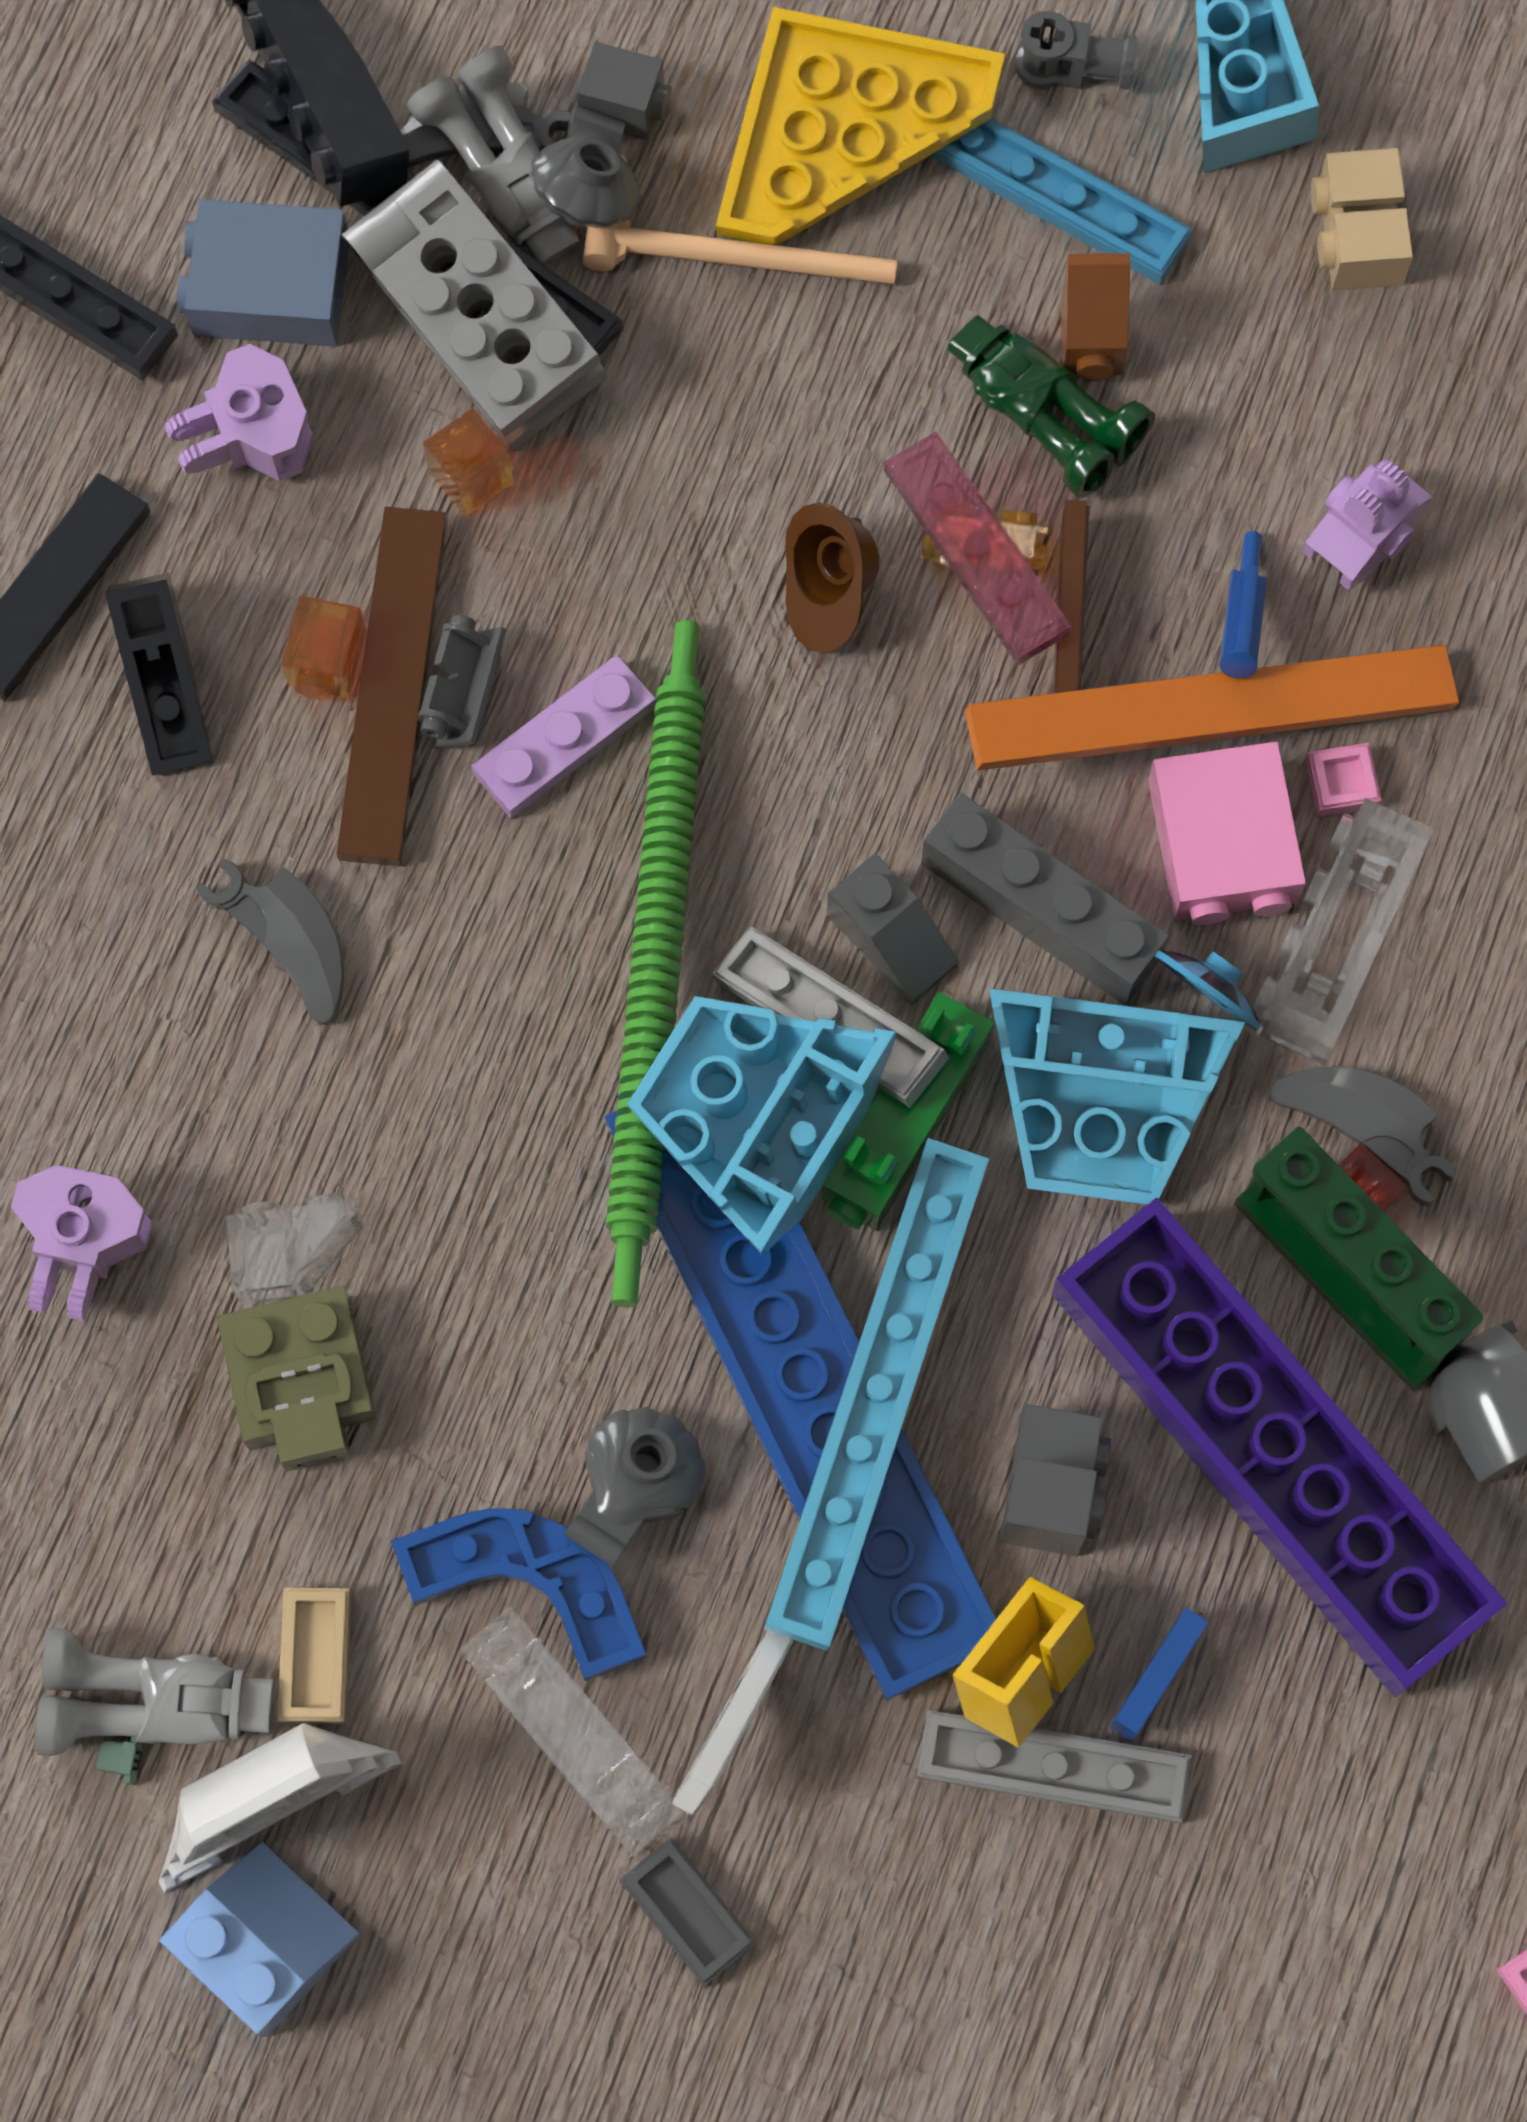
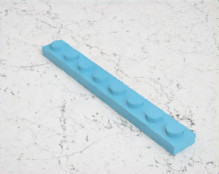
[764,1138,989,1651]

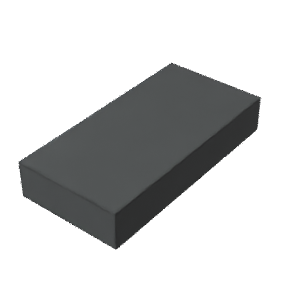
[619,1837,756,1988]

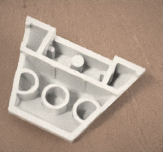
[158,1723,402,1893]

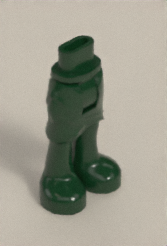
[947,315,1155,498]

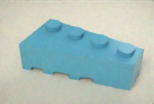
[1195,0,1319,174]

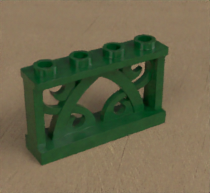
[1234,1127,1483,1392]

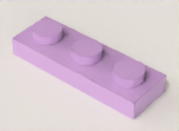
[471,654,656,819]

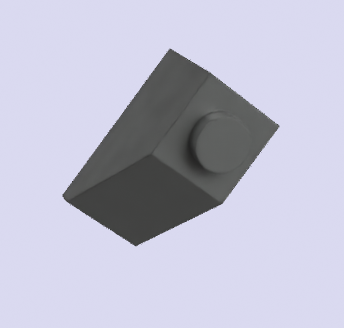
[827,853,958,1006]

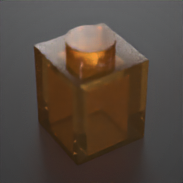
[423,408,514,517]
[282,595,366,700]

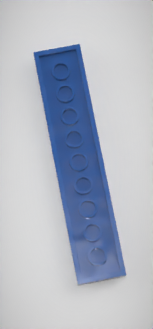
[604,1111,996,1701]

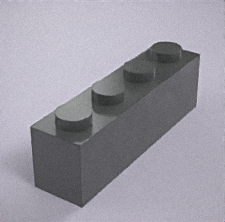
[921,792,1169,1005]

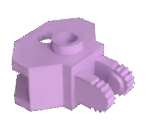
[164,343,314,481]
[1302,458,1432,590]
[11,1165,153,1321]

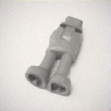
[406,46,581,265]
[35,1628,274,1756]

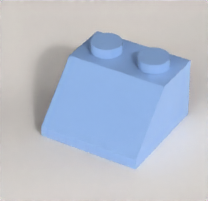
[158,1842,360,2037]

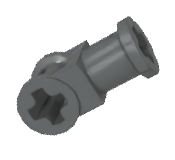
[1015,11,1137,90]

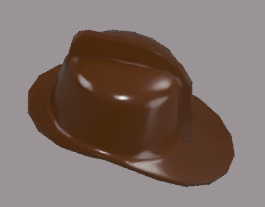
[785,502,880,653]

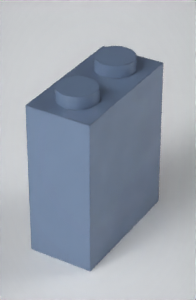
[177,199,349,347]

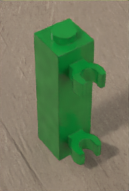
[822,992,994,1231]

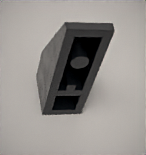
[105,572,213,775]

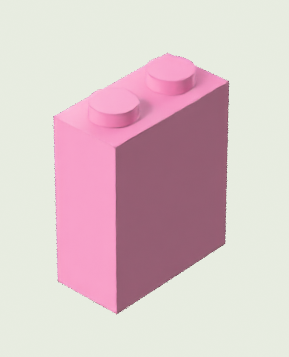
[1148,741,1306,925]

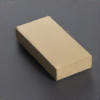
[277,1588,352,1724]

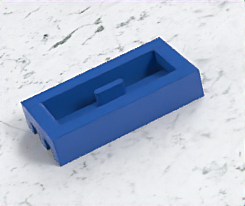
[1109,1607,1208,1741]

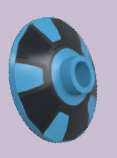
[1154,950,1262,1031]

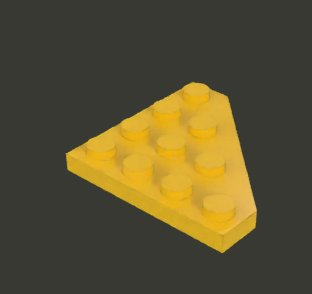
[716,7,1005,246]

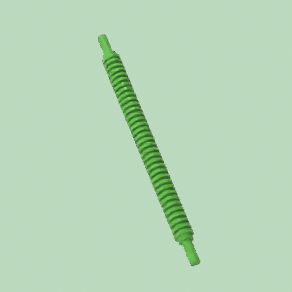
[605,620,705,1307]

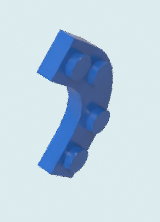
[391,1508,647,1682]

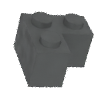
[999,1403,1111,1557]

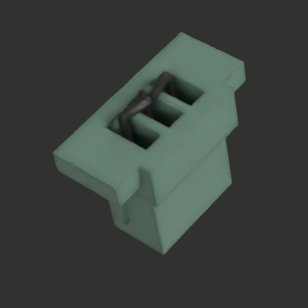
[96,1736,143,1786]

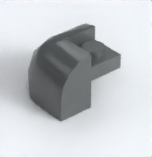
[1428,1320,1527,1483]

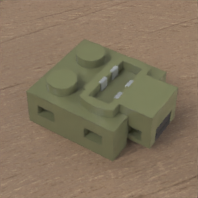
[217,1285,377,1472]

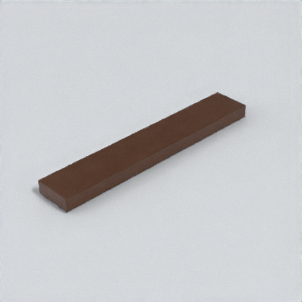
[337,507,447,867]

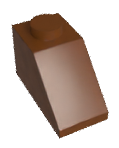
[1060,253,1130,381]

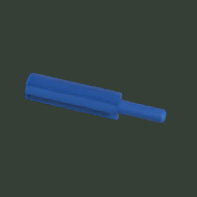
[1219,531,1267,679]

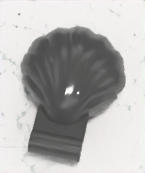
[531,105,642,229]
[564,1407,706,1567]

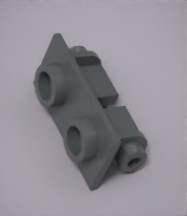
[417,615,506,749]

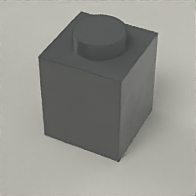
[577,41,672,141]

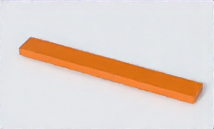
[965,645,1459,771]

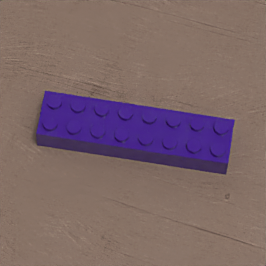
[1051,1197,1508,1698]

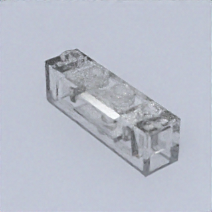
[1253,798,1434,1066]
[459,1606,687,1862]

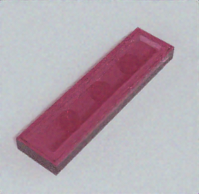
[884,432,1071,666]

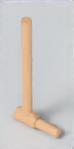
[582,154,898,284]

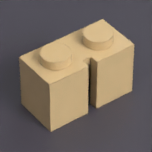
[1311,148,1413,290]

